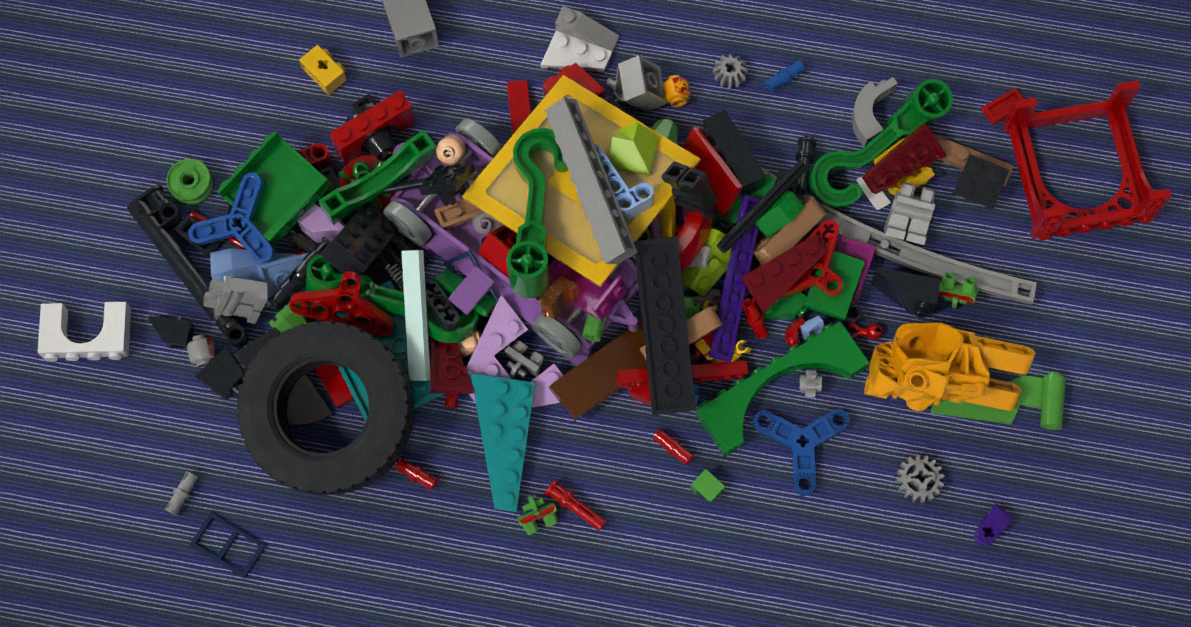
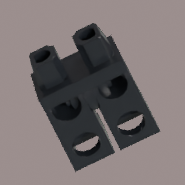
[661,161,717,219]

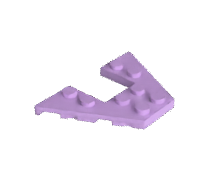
[466,296,563,408]

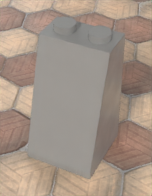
[382,0,439,58]

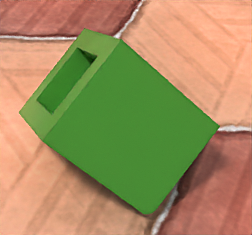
[690,469,725,502]

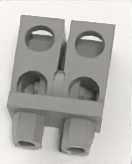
[883,182,935,245]
[203,275,267,324]

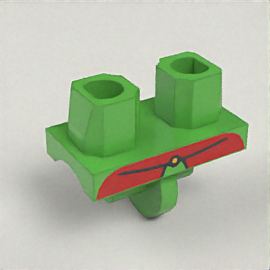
[939,273,979,309]
[516,496,558,535]

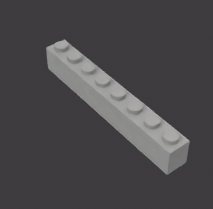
[545,98,637,264]

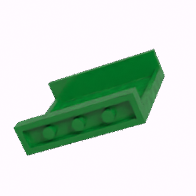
[217,131,332,246]

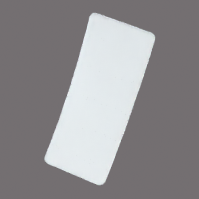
[857,176,891,210]

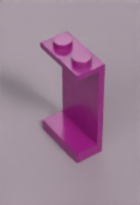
[547,258,628,321]

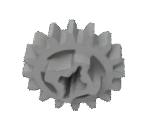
[896,455,944,503]

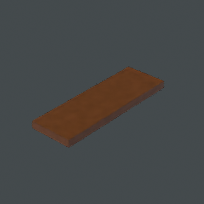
[549,319,647,421]

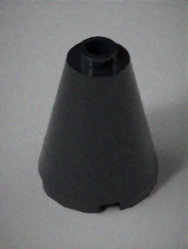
[345,103,395,161]

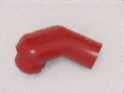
[785,317,805,347]

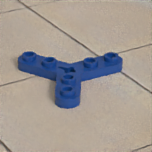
[189,173,276,264]

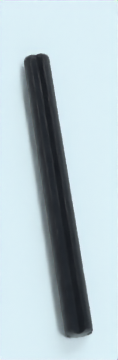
[717,161,807,253]

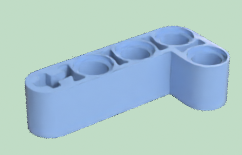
[594,144,654,220]

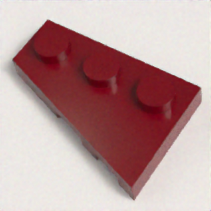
[430,338,474,394]

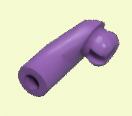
[650,214,662,239]

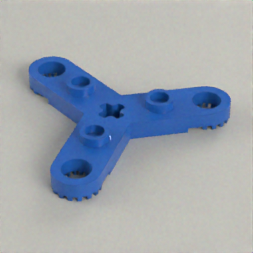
[753,409,850,496]

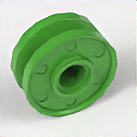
[166,158,214,206]

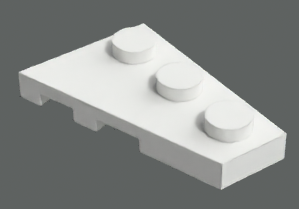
[541,31,612,72]

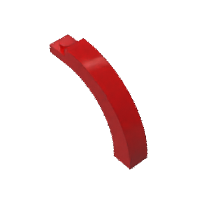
[635,176,713,274]

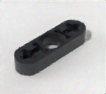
[425,279,459,331]

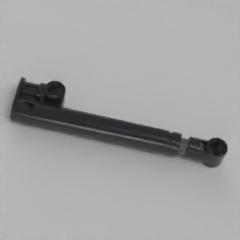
[127,185,249,349]

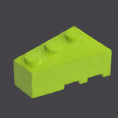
[681,228,732,296]

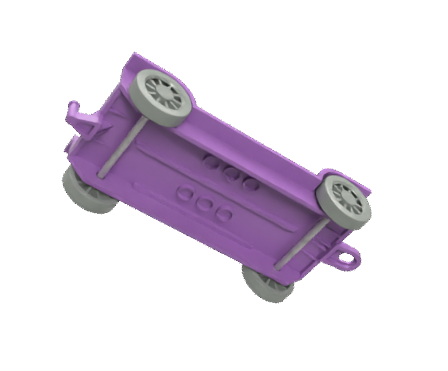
[383,118,639,366]

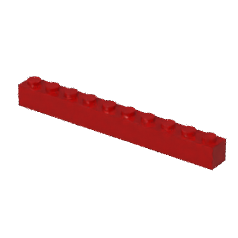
[616,361,749,389]

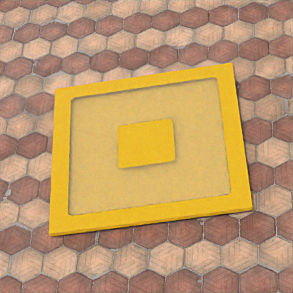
[462,75,700,287]

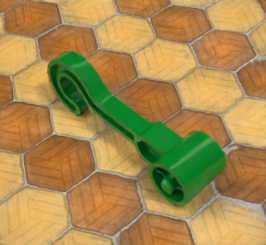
[808,79,953,209]
[506,128,568,298]
[306,255,479,343]

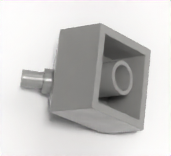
[606,55,667,112]

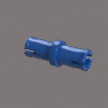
[765,60,806,92]

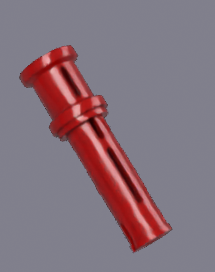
[544,479,606,531]

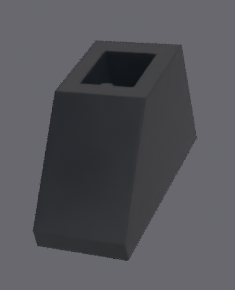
[148,314,195,351]

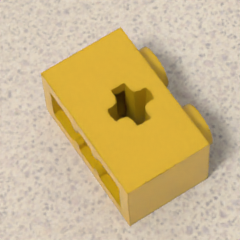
[299,45,347,95]

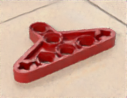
[781,220,843,299]
[289,271,394,336]

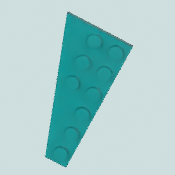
[471,373,535,512]

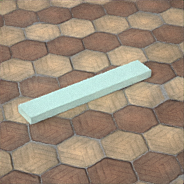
[402,250,430,381]

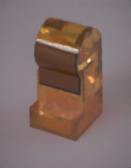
[539,276,580,318]

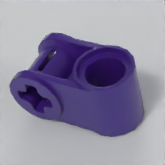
[974,503,1014,546]

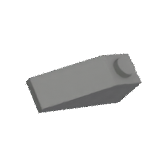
[555,6,619,53]

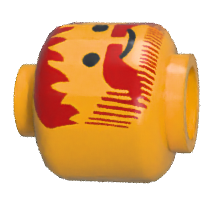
[663,75,691,107]

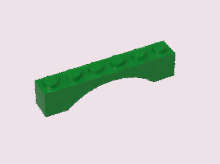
[319,130,437,225]

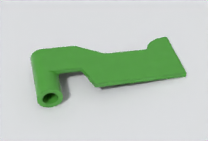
[930,372,1066,430]

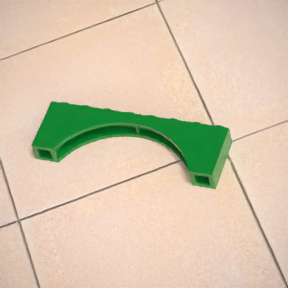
[696,322,869,458]

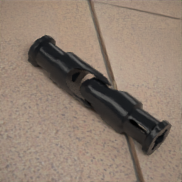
[267,236,331,311]

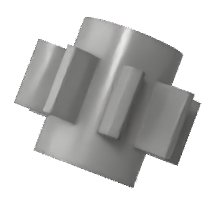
[799,370,822,397]

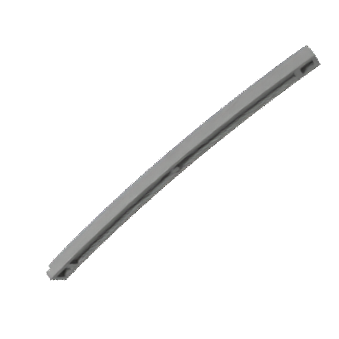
[761,167,1037,305]

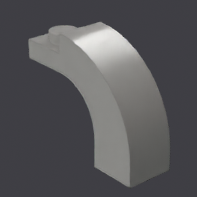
[852,77,898,147]

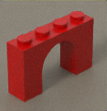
[329,90,415,166]

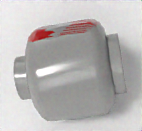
[187,335,217,367]

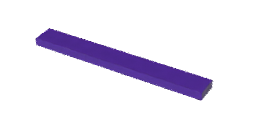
[709,195,760,363]

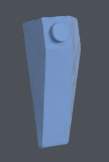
[210,248,298,282]

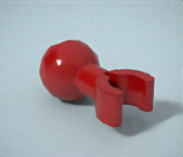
[849,323,883,340]

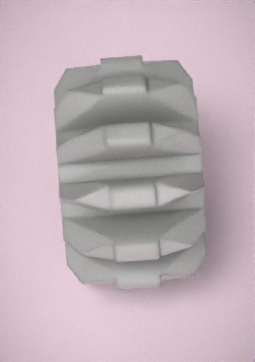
[713,53,748,90]

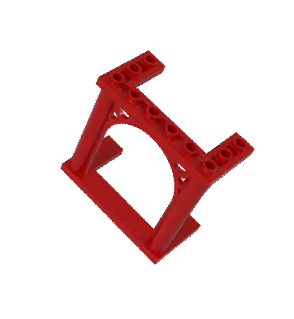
[1002,80,1172,240]

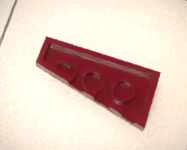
[862,123,947,194]
[741,235,826,315]

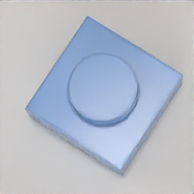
[801,316,824,340]

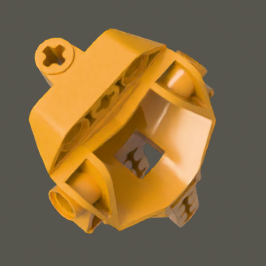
[864,323,1036,411]

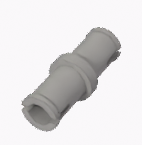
[164,471,199,516]

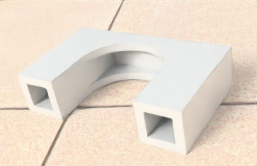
[38,302,131,361]

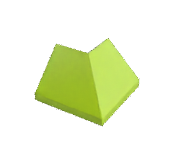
[609,123,659,176]

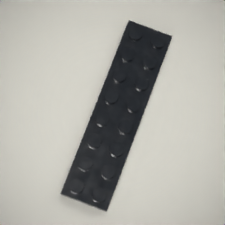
[634,237,696,415]

